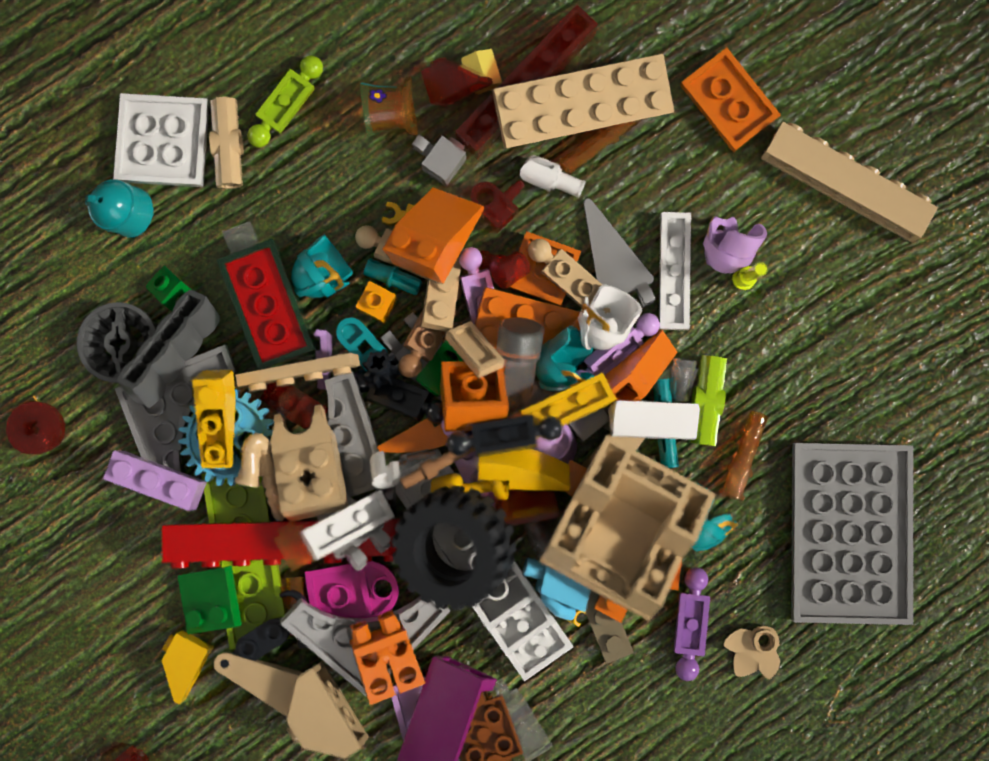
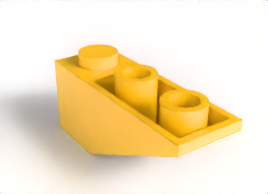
[192,370,236,468]

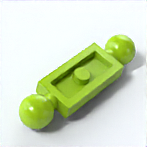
[247,55,323,148]

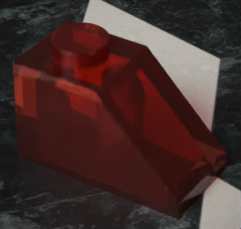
[421,58,493,106]

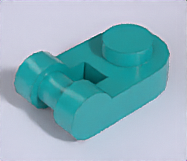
[336,317,388,371]

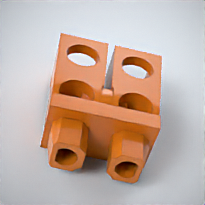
[349,610,425,705]

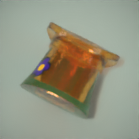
[360,76,418,138]

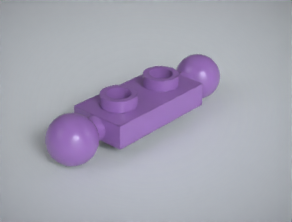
[673,567,711,681]

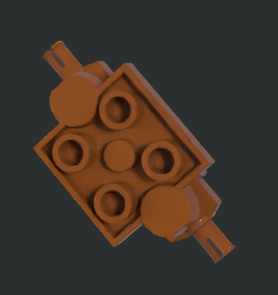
[459,664,524,761]

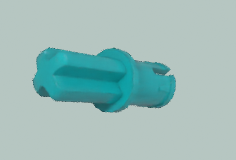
[363,258,422,295]

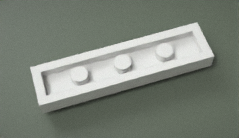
[659,212,691,330]

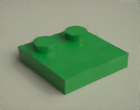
[177,566,242,635]

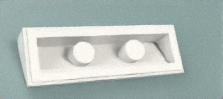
[608,401,700,440]

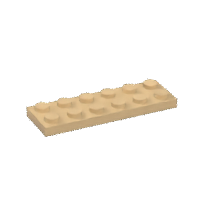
[492,54,674,149]

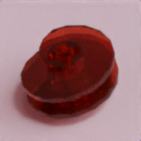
[6,401,65,455]

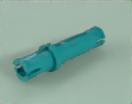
[653,379,679,468]

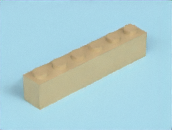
[760,122,938,243]

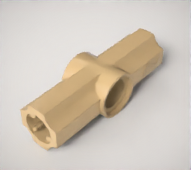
[209,97,244,189]

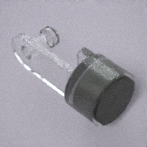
[496,317,544,418]

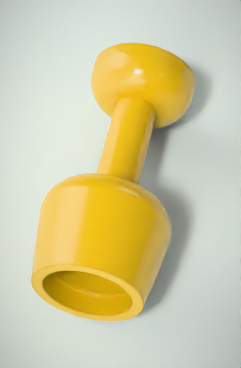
[431,473,508,500]

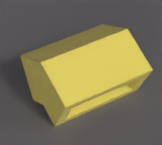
[461,49,502,94]

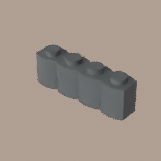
[117,290,220,408]

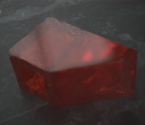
[260,382,328,430]

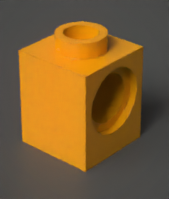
[356,281,398,325]

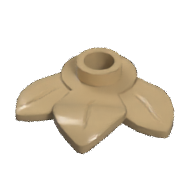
[723,625,780,679]

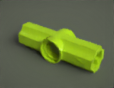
[689,355,727,446]

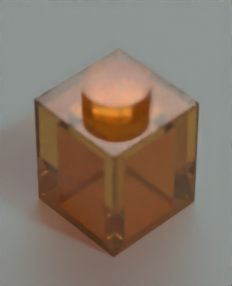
[274,521,313,571]

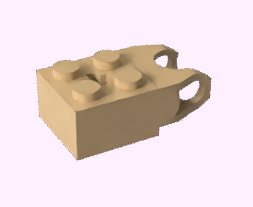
[270,404,349,522]

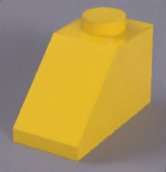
[162,630,214,704]

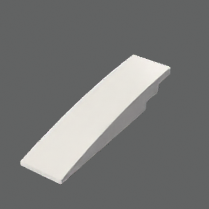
[396,449,574,681]

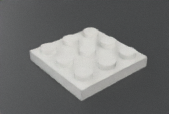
[113,93,210,187]

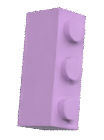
[103,450,207,511]

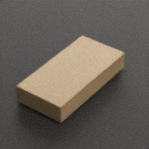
[445,321,505,378]

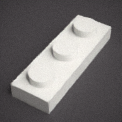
[300,490,395,560]

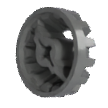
[77,302,158,383]

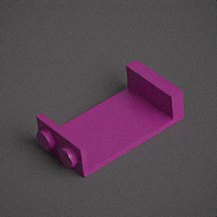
[397,656,497,761]

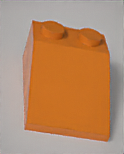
[382,187,484,284]

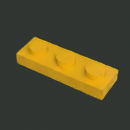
[520,373,616,439]

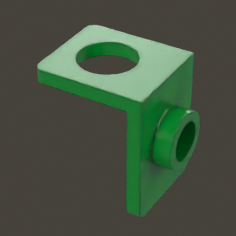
[146,265,194,312]
[416,340,464,397]

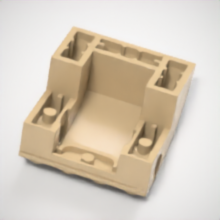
[539,435,716,621]

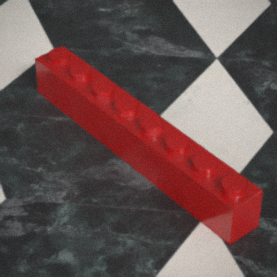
[162,518,401,568]

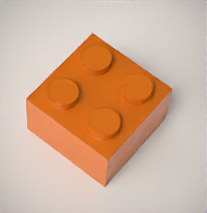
[440,361,508,432]

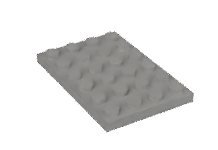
[791,443,913,625]

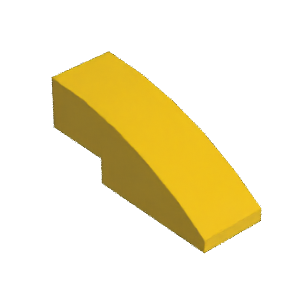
[478,449,570,491]

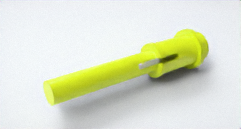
[732,263,767,290]

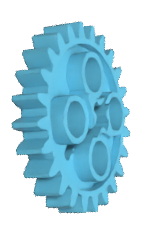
[178,389,274,486]

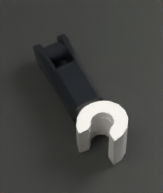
[370,451,401,517]

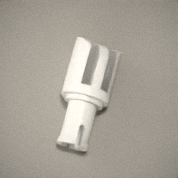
[520,155,586,199]

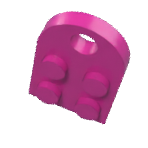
[304,561,399,618]

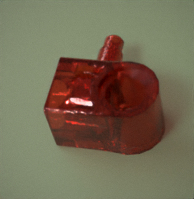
[471,180,525,234]

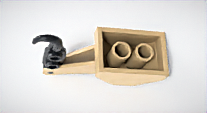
[214,590,369,758]

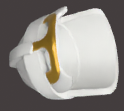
[578,284,642,350]

